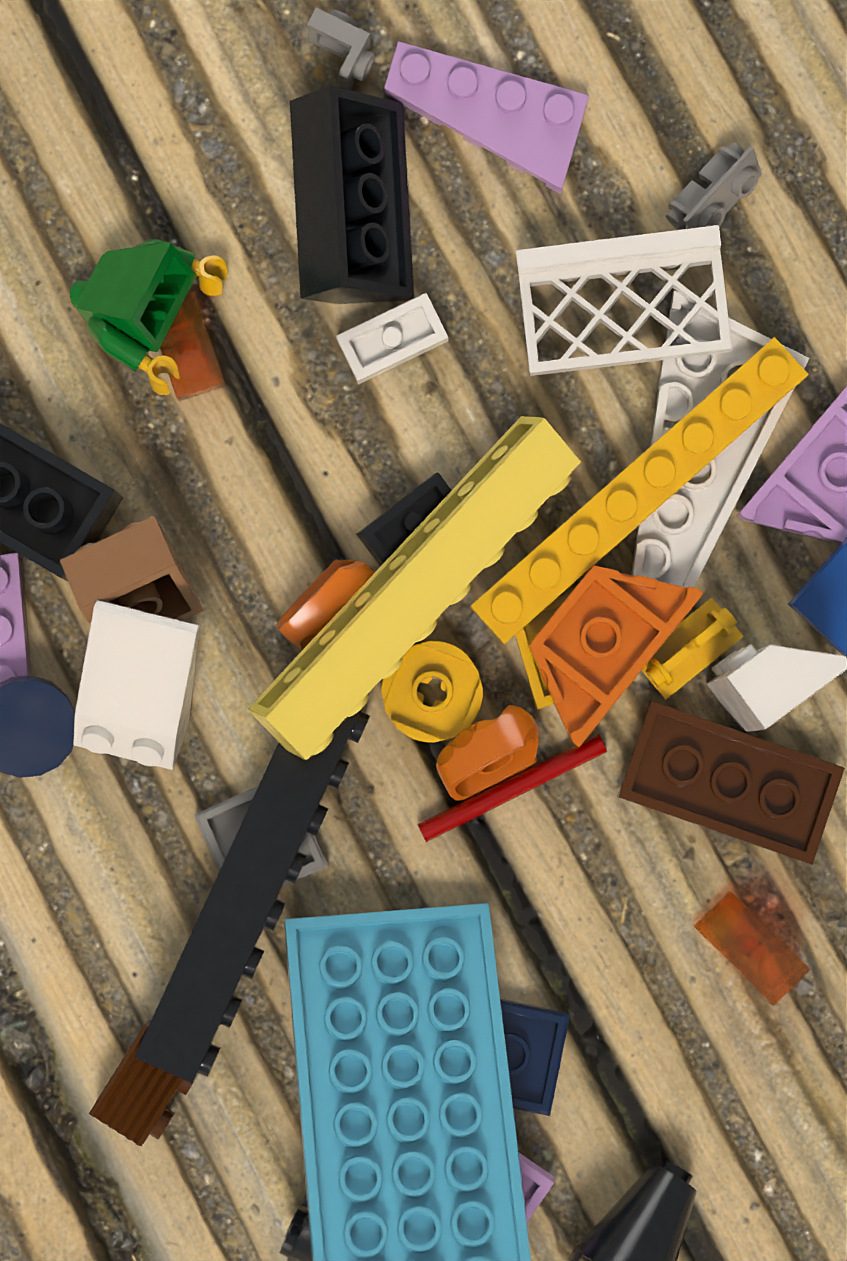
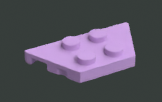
[737,386,847,544]

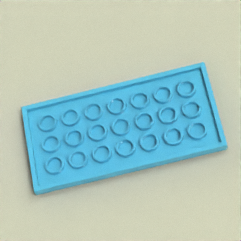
[284,903,531,1261]

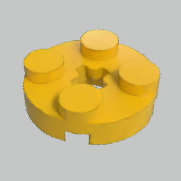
[381,641,483,743]

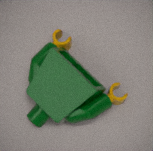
[70,239,228,395]

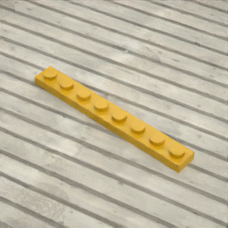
[470,337,809,645]

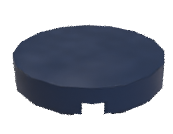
[0,675,75,778]

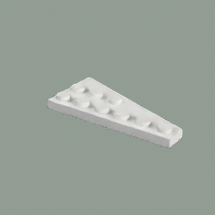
[631,290,809,587]

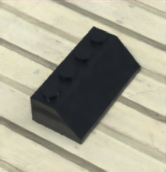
[290,85,414,304]

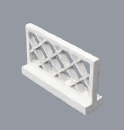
[516,225,732,376]

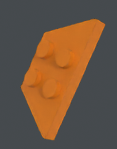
[528,565,704,747]

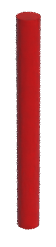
[417,734,607,842]

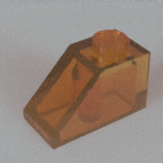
[693,891,810,1006]

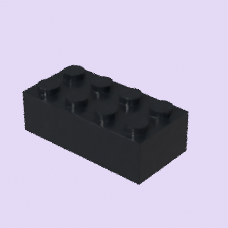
[0,423,123,582]

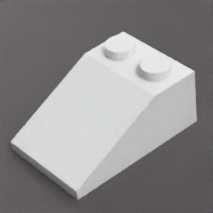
[74,600,199,770]

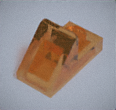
[160,291,226,401]

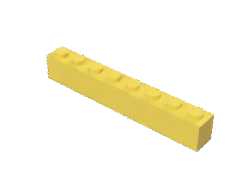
[247,416,581,760]

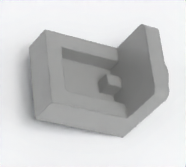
[307,7,375,90]

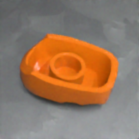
[276,559,375,650]
[436,705,540,800]

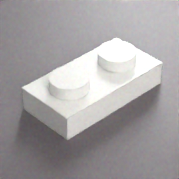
[336,293,448,384]

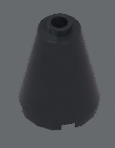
[567,1161,697,1261]

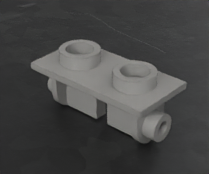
[665,142,762,229]

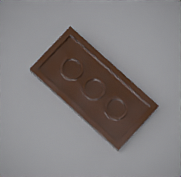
[617,701,845,865]

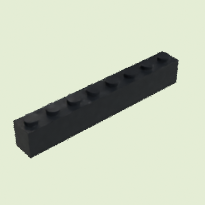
[134,708,370,1084]

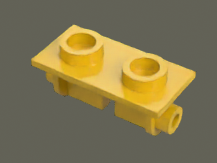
[641,597,744,700]

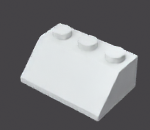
[706,644,847,732]

